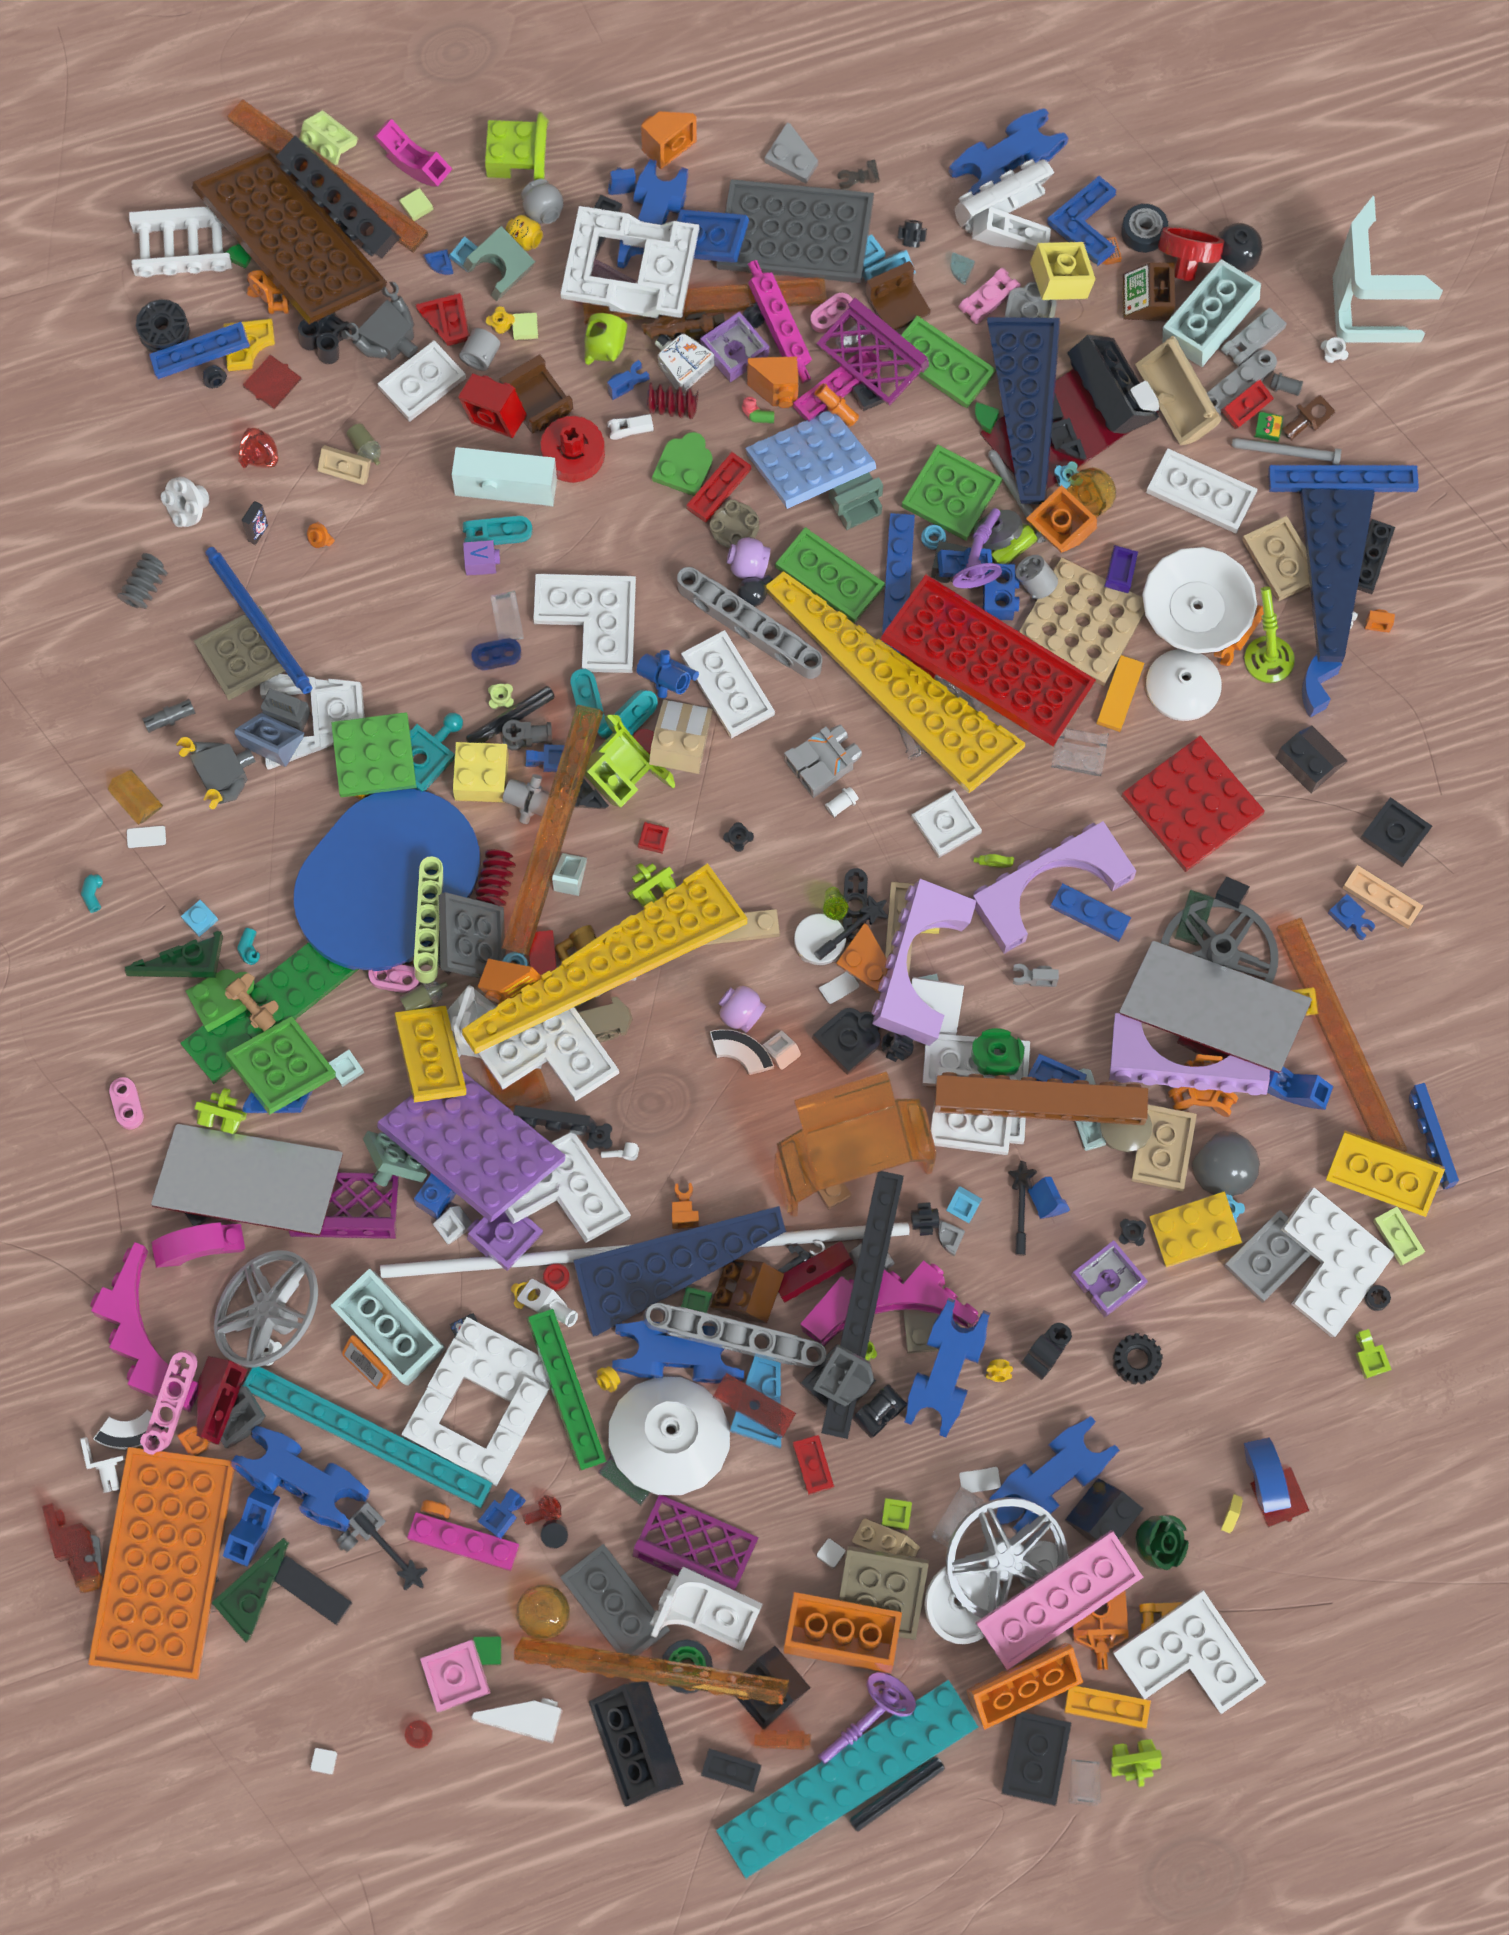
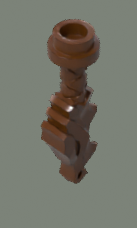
[641,314,713,340]

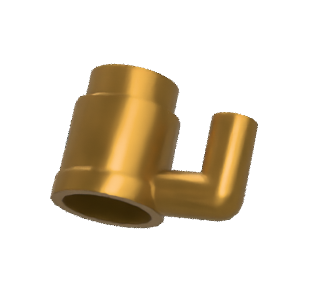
[555,925,597,962]

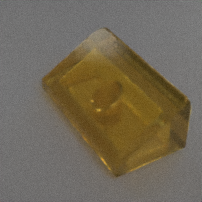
[108,769,163,825]

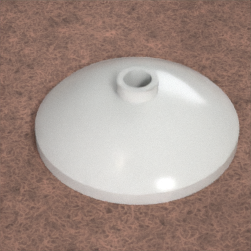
[1146,649,1221,721]
[925,1563,1002,1644]

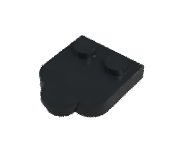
[812,1008,881,1075]

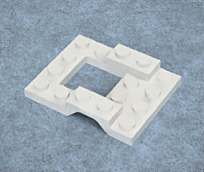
[561,206,699,318]
[402,1317,550,1487]

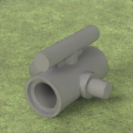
[502,774,562,824]

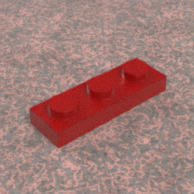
[686,452,752,523]

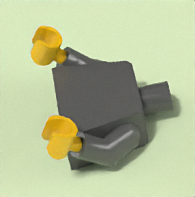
[176,737,256,809]

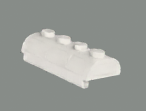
[955,159,1054,233]

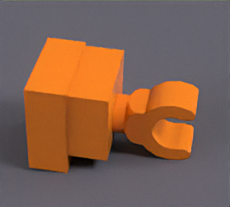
[672,1183,699,1229]

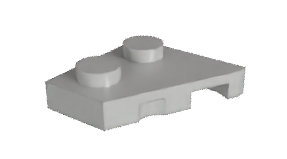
[764,122,818,184]

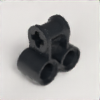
[298,312,351,364]
[1021,1323,1072,1380]
[852,1384,907,1438]

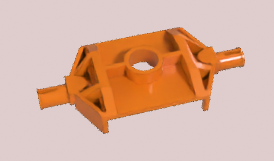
[1073,1589,1129,1670]

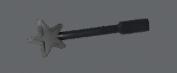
[814,896,888,960]
[1008,1161,1037,1256]
[354,1512,427,1590]

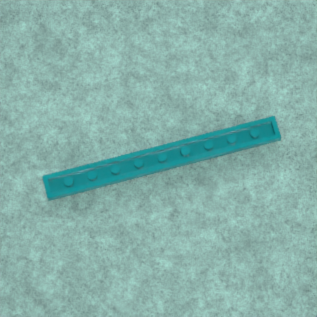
[242,1367,493,1509]

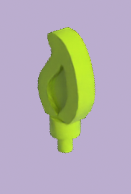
[974,854,1014,868]

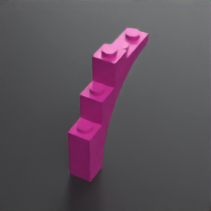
[91,1242,198,1412]
[801,1260,979,1346]

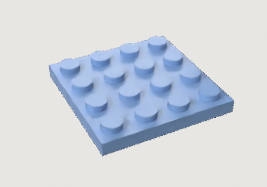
[745,411,876,509]

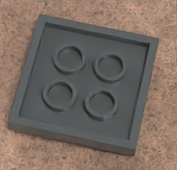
[438,892,506,979]

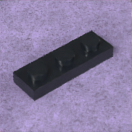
[513,1105,596,1135]

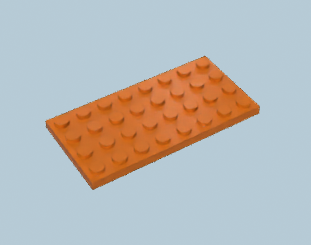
[88,1447,235,1680]

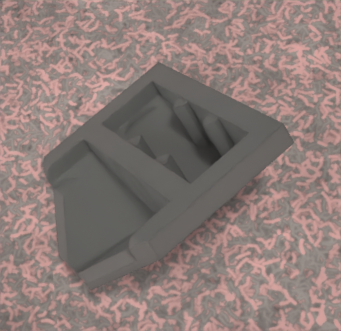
[813,1345,874,1406]
[221,1386,265,1448]

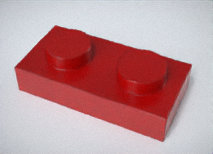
[1221,379,1274,429]
[793,1435,834,1495]

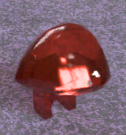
[238,428,279,468]

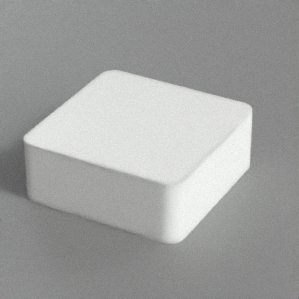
[817,1539,845,1568]
[311,1748,337,1775]

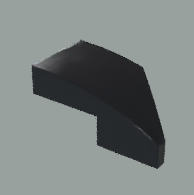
[1051,418,1087,461]
[558,771,609,809]

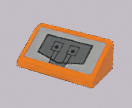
[342,1335,392,1390]

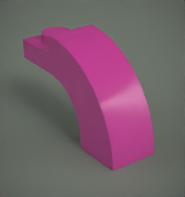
[373,119,452,187]
[151,1222,245,1268]

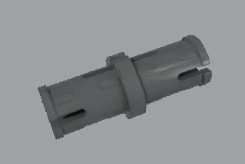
[142,699,196,733]

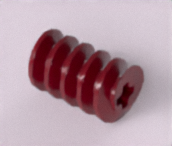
[647,382,699,419]
[476,849,516,906]

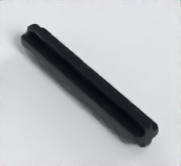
[466,686,555,743]
[849,1757,945,1831]

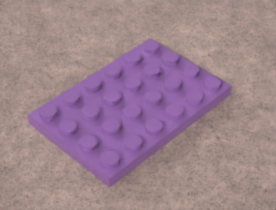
[377,1071,566,1222]

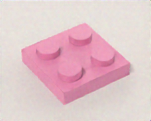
[420,1640,490,1712]

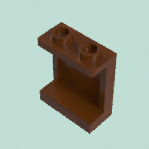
[499,354,573,434]

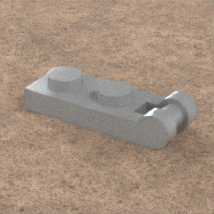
[1221,307,1287,367]

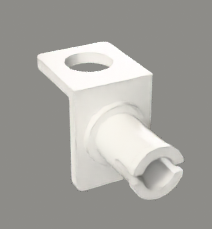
[517,1279,578,1327]
[80,1437,126,1493]

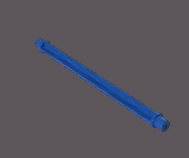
[205,547,313,694]

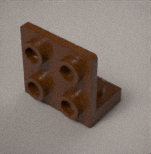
[866,261,931,330]

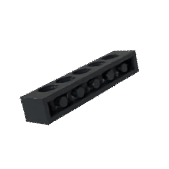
[276,135,401,259]

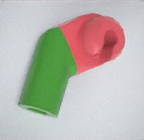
[742,397,774,423]

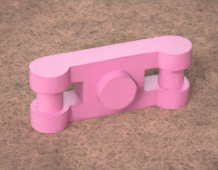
[958,268,1020,324]

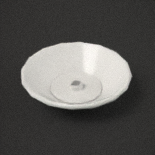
[1142,547,1257,653]
[609,1377,730,1495]

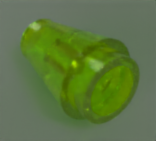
[823,887,849,920]

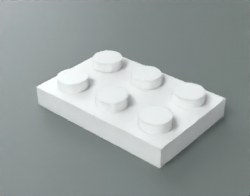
[378,341,466,422]

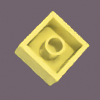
[1030,242,1095,300]
[453,742,509,802]

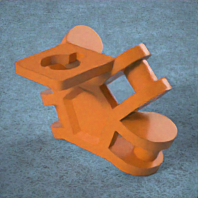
[247,268,289,314]
[1168,1054,1238,1117]

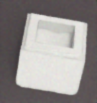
[1131,380,1159,411]
[762,1030,801,1070]
[433,1206,472,1244]

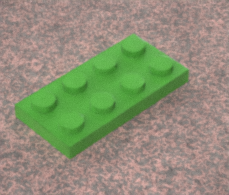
[888,316,996,409]
[775,527,885,623]

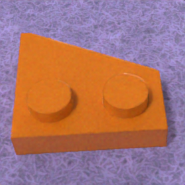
[836,923,888,993]

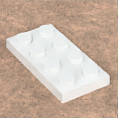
[1146,449,1258,533]
[681,630,775,738]

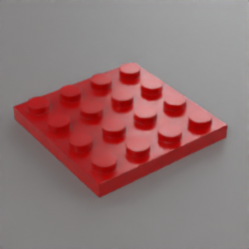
[1121,735,1265,872]

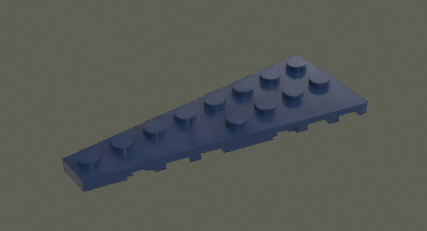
[987,317,1060,504]
[1300,488,1375,662]
[573,1206,786,1336]

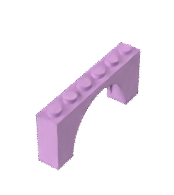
[972,821,1136,954]
[872,879,976,1046]
[1109,1013,1270,1095]

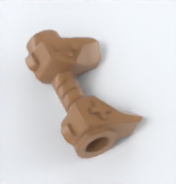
[225,973,278,1031]

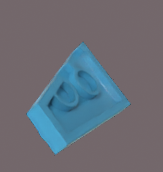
[729,1356,781,1449]

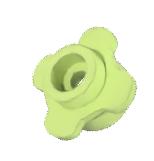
[488,684,514,709]

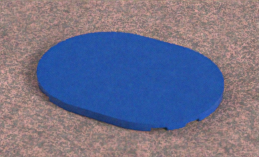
[294,789,480,971]

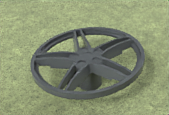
[1161,899,1278,984]

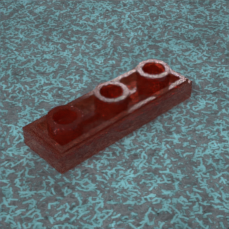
[712,1373,796,1438]

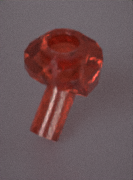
[523,1495,562,1525]

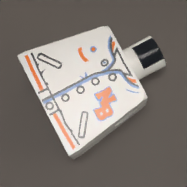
[655,334,714,393]

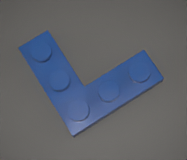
[1047,176,1116,266]

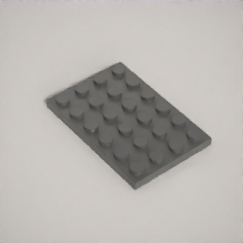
[717,179,874,283]

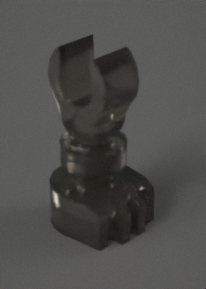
[837,159,880,190]

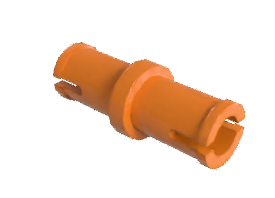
[814,383,859,427]

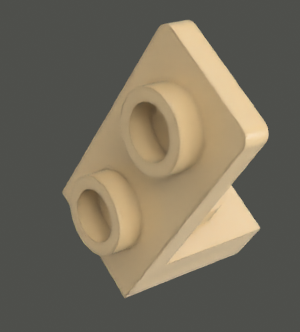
[852,1519,920,1557]

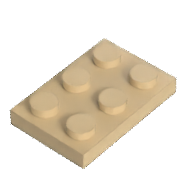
[1242,516,1310,601]
[1131,1105,1197,1191]

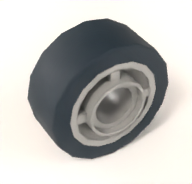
[1121,203,1168,253]

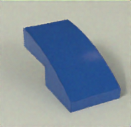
[937,547,992,577]

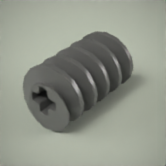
[117,553,168,609]

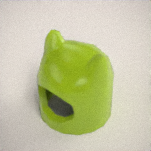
[584,313,628,365]

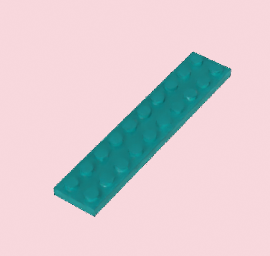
[716,1680,979,1879]

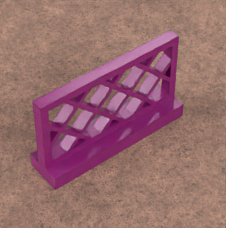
[816,298,929,406]
[289,1173,399,1239]
[632,1495,758,1591]

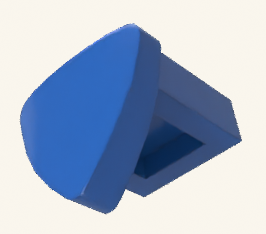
[608,168,636,195]
[1028,1176,1070,1219]

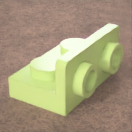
[299,110,358,166]

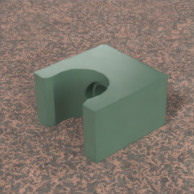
[463,226,535,302]

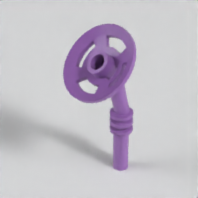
[952,508,1002,588]
[818,1673,916,1764]

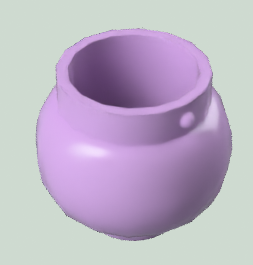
[727,537,770,579]
[718,986,766,1033]

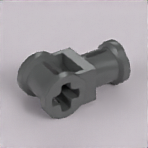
[502,720,552,751]

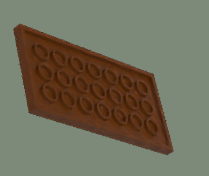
[192,148,387,324]

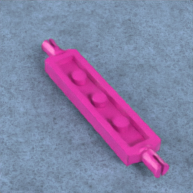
[748,260,812,383]

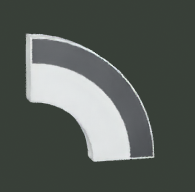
[710,1030,774,1075]
[93,1410,169,1450]

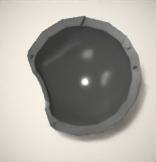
[1192,1131,1260,1196]

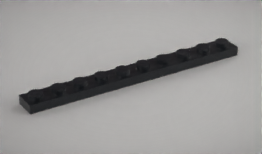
[821,1170,904,1439]

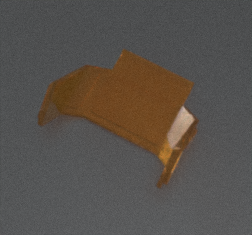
[774,1071,937,1217]

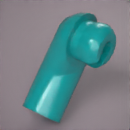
[81,874,103,913]
[237,928,260,965]

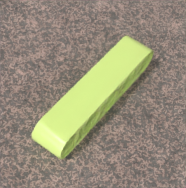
[414,856,443,984]

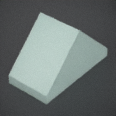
[552,853,587,896]

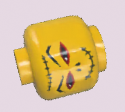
[505,215,543,251]

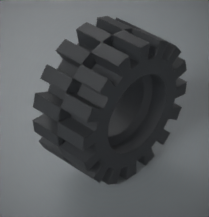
[1112,1333,1163,1385]

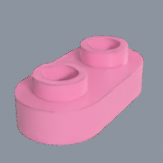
[810,293,853,333]
[368,965,420,993]
[109,1077,144,1130]

